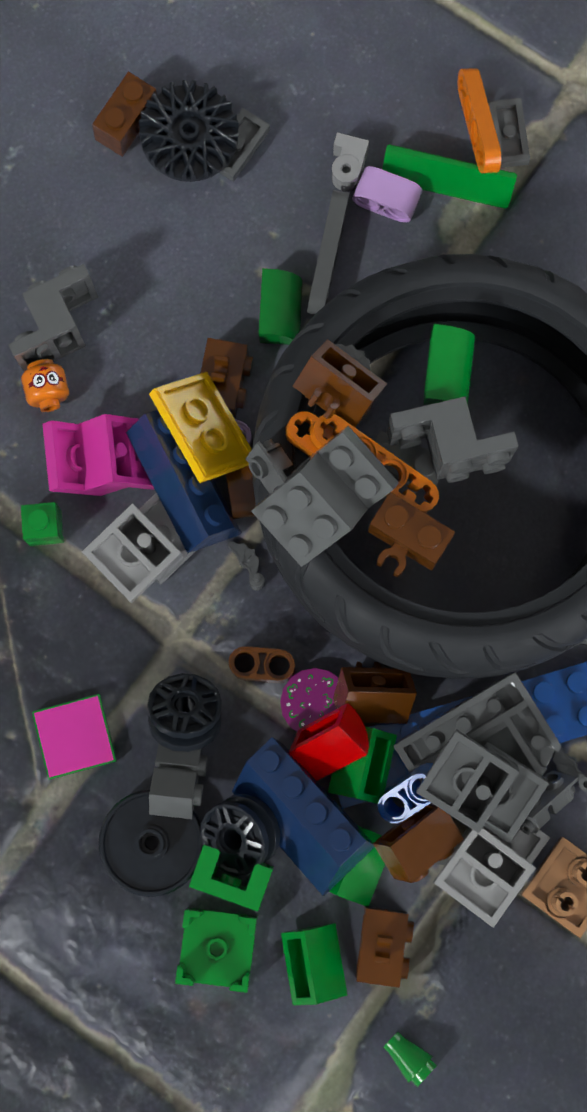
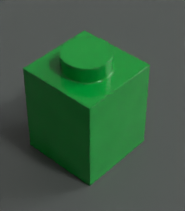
[21,502,64,546]

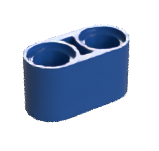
[378,763,433,823]

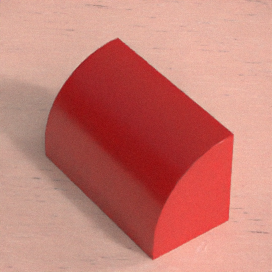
[289,703,369,781]

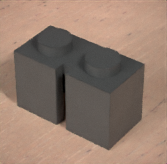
[149,744,208,819]

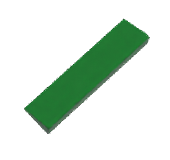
[382,144,517,209]

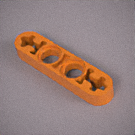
[457,68,501,174]
[310,414,439,513]

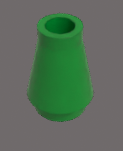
[383,1032,437,1087]

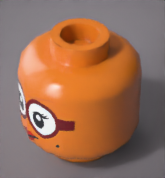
[21,359,69,412]

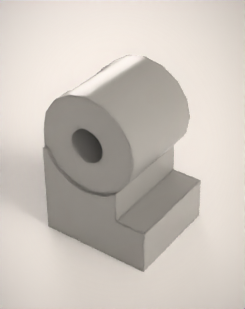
[332,132,369,191]

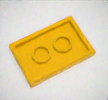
[149,372,252,483]

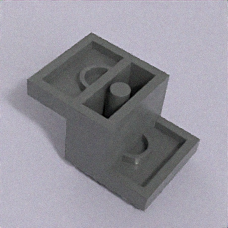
[8,264,99,371]
[387,396,518,482]
[251,426,399,567]
[416,729,549,843]

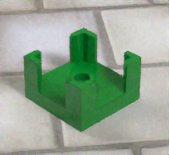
[189,844,274,911]
[175,907,258,993]

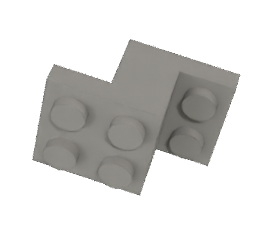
[82,493,197,603]
[433,827,550,928]

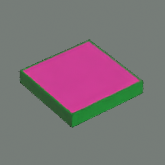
[32,694,117,780]

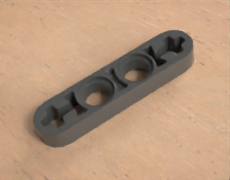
[307,190,350,314]

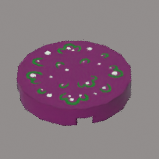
[280,668,338,732]

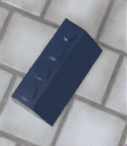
[126,410,242,553]
[232,737,375,896]

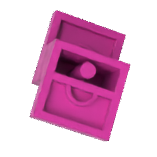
[43,414,154,496]

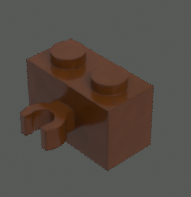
[92,71,157,157]
[200,338,254,418]
[293,339,387,427]
[368,492,455,577]
[333,661,417,724]
[373,803,464,883]
[356,906,414,988]

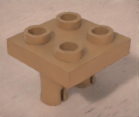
[520,837,587,938]

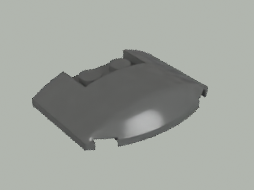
[393,672,561,783]

